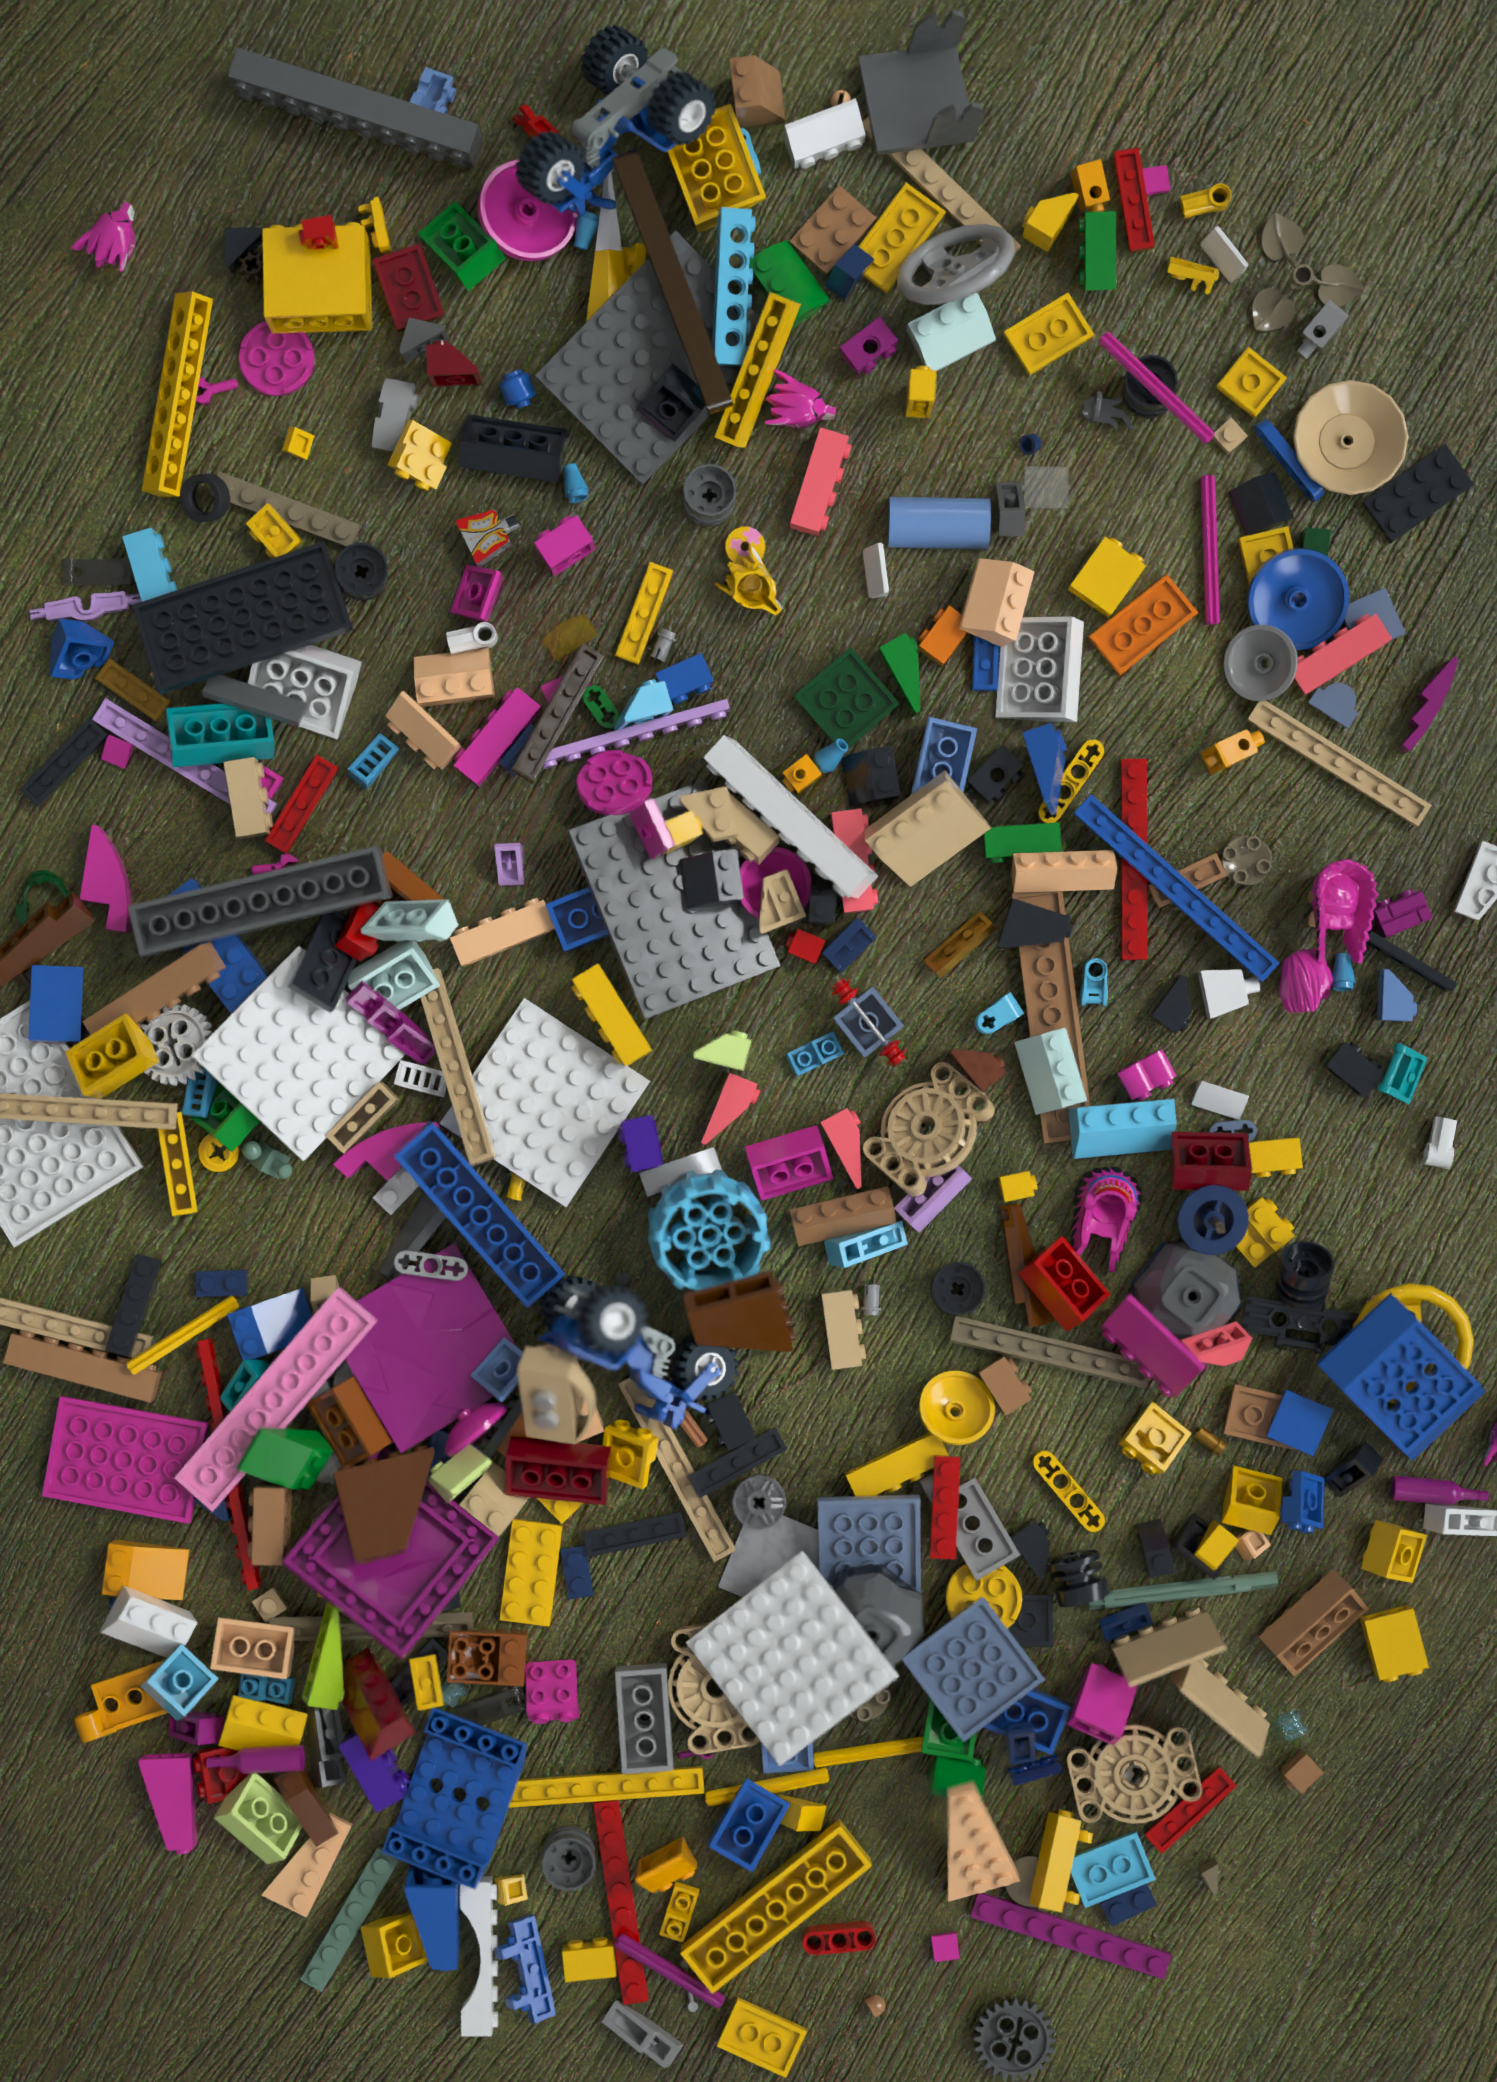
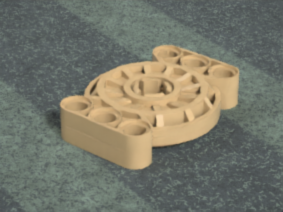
[863,1062,995,1197]
[668,1622,760,1754]
[1067,1724,1202,1824]

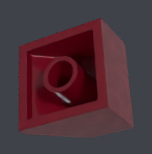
[426,341,483,387]

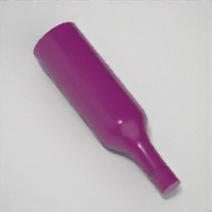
[1390,1475,1489,1505]
[206,1745,305,1774]

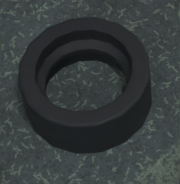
[180,473,231,523]

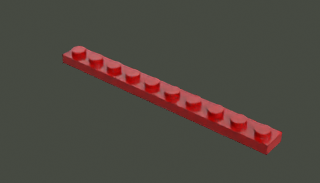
[195,1338,262,1590]

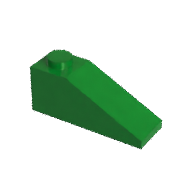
[878,633,920,716]

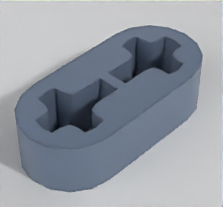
[1208,1120,1257,1142]

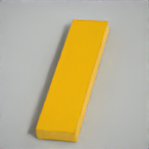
[615,562,673,665]

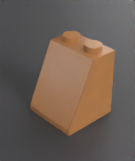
[729,55,786,127]

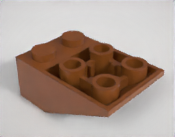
[447,1629,528,1686]

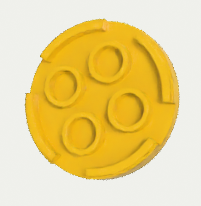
[945,1564,1022,1629]

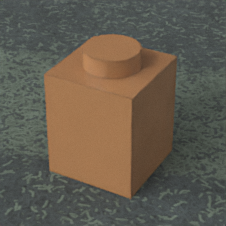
[1280,1749,1324,1794]

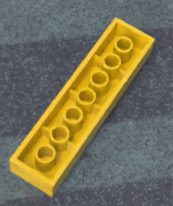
[680,1819,872,1994]

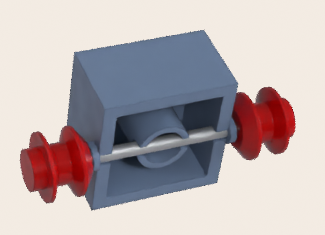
[831,978,907,1066]

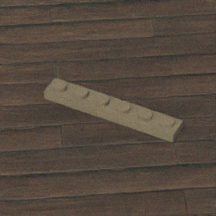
[210,471,361,547]

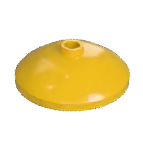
[919,1371,995,1445]

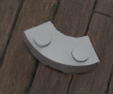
[372,378,418,451]

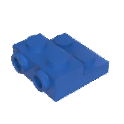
[1280,1471,1324,1533]

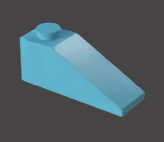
[824,1220,908,1268]

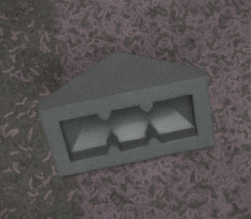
[399,317,449,363]

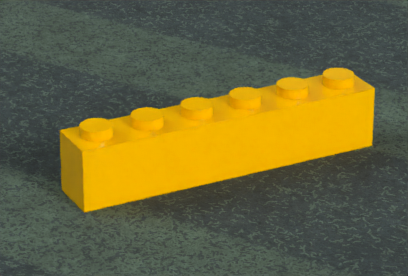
[715,292,801,448]

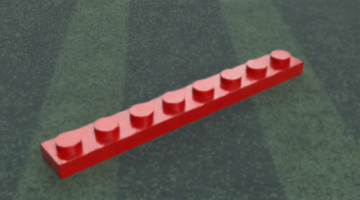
[1121,759,1148,960]
[593,1800,649,2005]

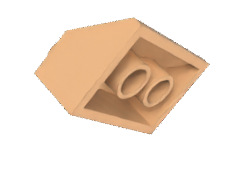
[959,558,1034,647]
[414,648,495,707]
[386,691,462,770]
[210,1617,294,1679]

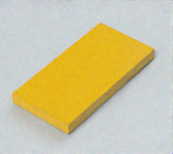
[859,183,946,294]

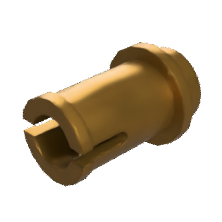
[1193,1425,1227,1456]

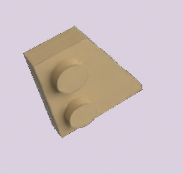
[679,786,738,842]
[758,869,806,935]

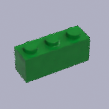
[1078,210,1116,291]
[983,822,1062,864]

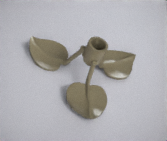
[1252,213,1364,331]

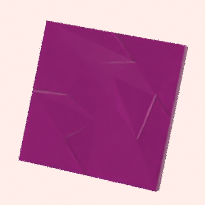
[345,1243,517,1453]
[282,1447,500,1661]

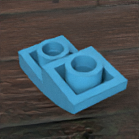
[785,1031,844,1077]
[238,1673,295,1705]

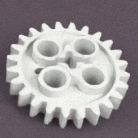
[141,1005,213,1086]

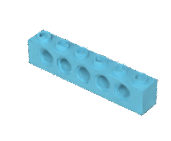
[712,207,755,367]

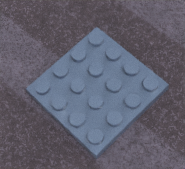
[818,1495,921,1593]
[902,1596,1045,1742]

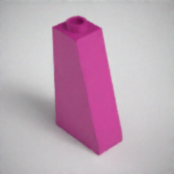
[139,1752,197,1854]

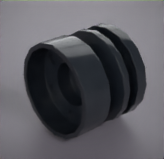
[1122,355,1178,419]
[335,542,388,601]
[1275,1241,1335,1309]
[930,1262,985,1316]
[1047,1549,1110,1608]

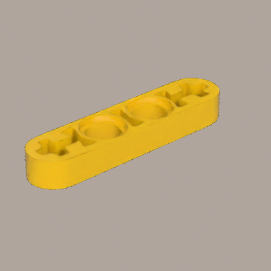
[1038,740,1104,823]
[1032,1450,1105,1532]

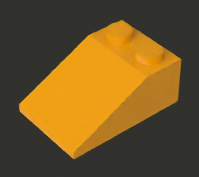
[102,1539,190,1600]
[636,1836,697,1893]

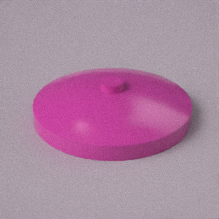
[478,160,577,261]

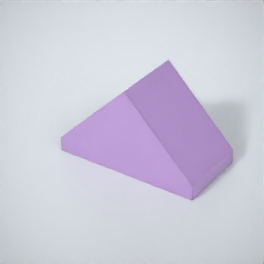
[495,843,524,886]

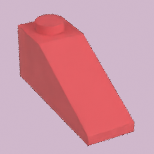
[701,1073,760,1145]
[820,1108,861,1189]
[1180,1321,1252,1366]

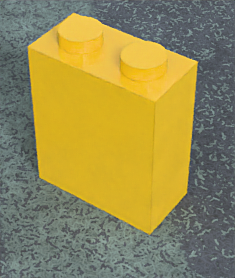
[1068,537,1146,619]
[1360,1605,1429,1682]

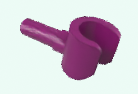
[678,1742,714,1759]

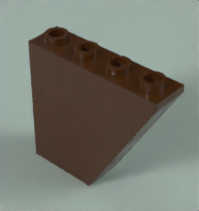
[683,1271,796,1352]
[333,1446,435,1566]

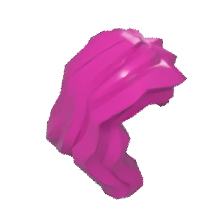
[1279,948,1333,1013]

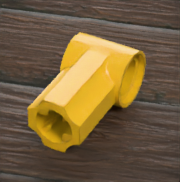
[1179,183,1231,219]

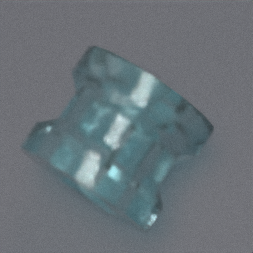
[441,1682,468,1708]
[1276,1710,1308,1741]

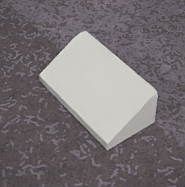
[1200,226,1248,282]
[863,543,889,599]
[1191,1081,1249,1120]

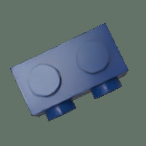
[655,653,714,705]

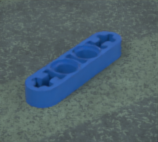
[1254,418,1325,502]

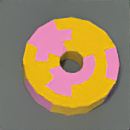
[726,527,765,564]

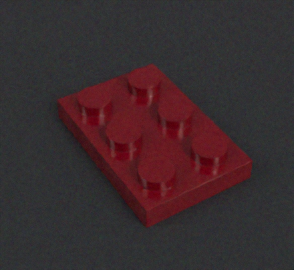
[373,243,445,333]

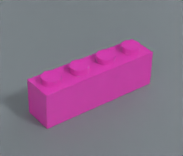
[454,687,542,787]

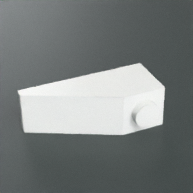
[1423,1504,1497,1536]

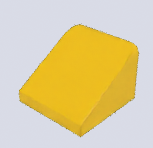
[494,1874,528,1906]

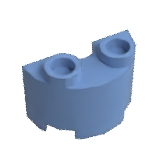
[410,67,456,114]

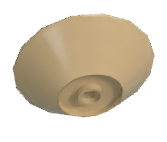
[1293,380,1409,495]

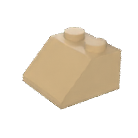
[460,1462,530,1536]

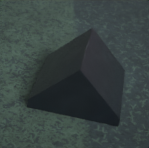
[1228,472,1294,536]
[1170,1513,1229,1580]

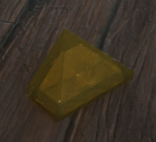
[543,613,598,661]

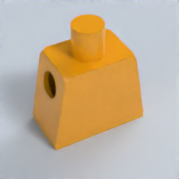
[1069,159,1110,211]
[1200,729,1265,776]

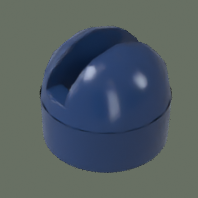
[1019,433,1042,455]

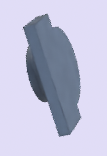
[1308,683,1358,729]

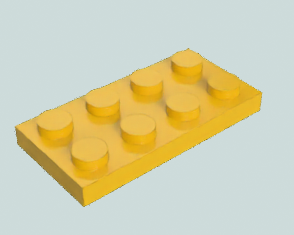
[500,1518,563,1627]

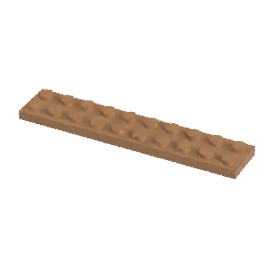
[1011,891,1090,1143]

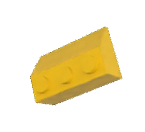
[65,1014,160,1099]
[218,1695,308,1751]

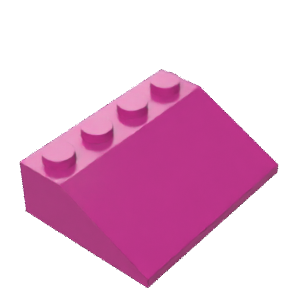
[1100,1295,1206,1398]

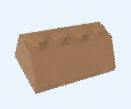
[1259,1569,1369,1677]

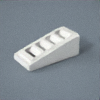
[394,1060,447,1097]

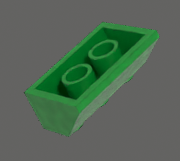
[749,240,831,330]
[189,1083,260,1152]

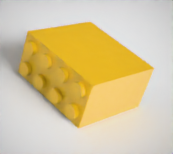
[263,222,372,334]

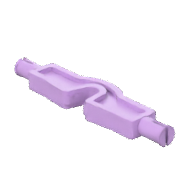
[29,591,142,622]

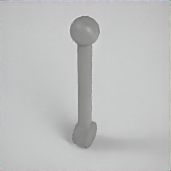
[680,1959,698,2012]

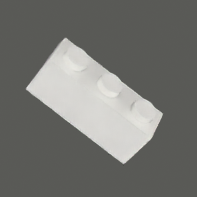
[784,98,865,169]
[100,1586,198,1658]

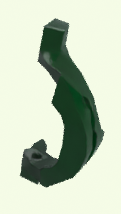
[15,870,77,926]

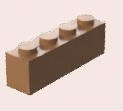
[790,1186,896,1246]

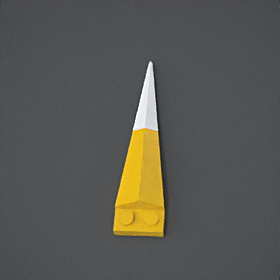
[586,172,626,322]

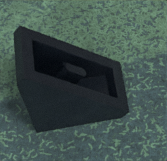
[225,228,263,273]

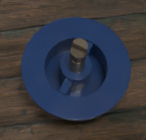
[1178,1185,1249,1255]

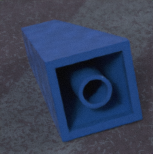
[405,1864,460,1971]

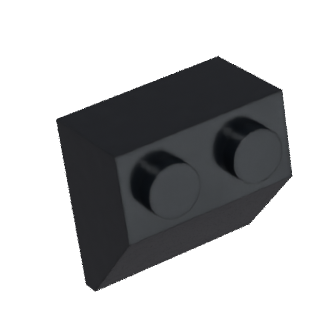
[636,363,705,442]
[841,746,900,807]
[680,849,744,909]

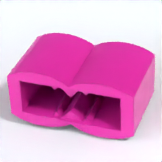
[1116,1049,1177,1102]

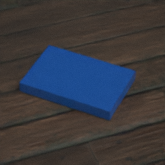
[28,965,84,1043]

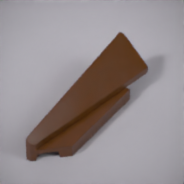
[0,891,94,987]
[1000,1204,1055,1327]

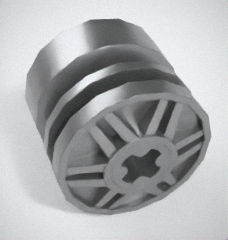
[732,1474,786,1530]

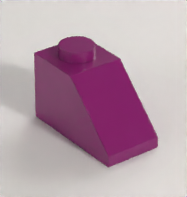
[168,1711,224,1745]

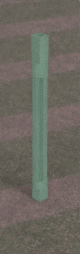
[1088,1571,1278,1610]

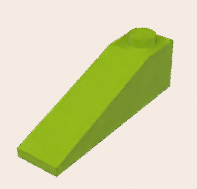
[302,1601,344,1710]

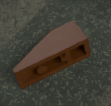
[274,1767,339,1847]

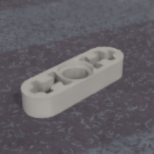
[394,1251,468,1281]

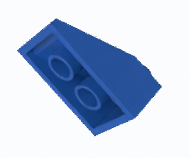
[1023,723,1067,815]
[227,1288,313,1360]
[705,1778,790,1872]

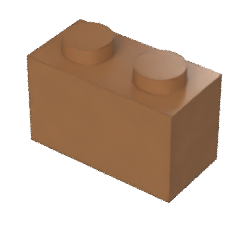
[977,1355,1032,1416]

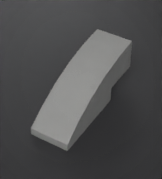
[639,1147,723,1197]
[602,2000,684,2068]

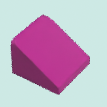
[101,735,135,769]

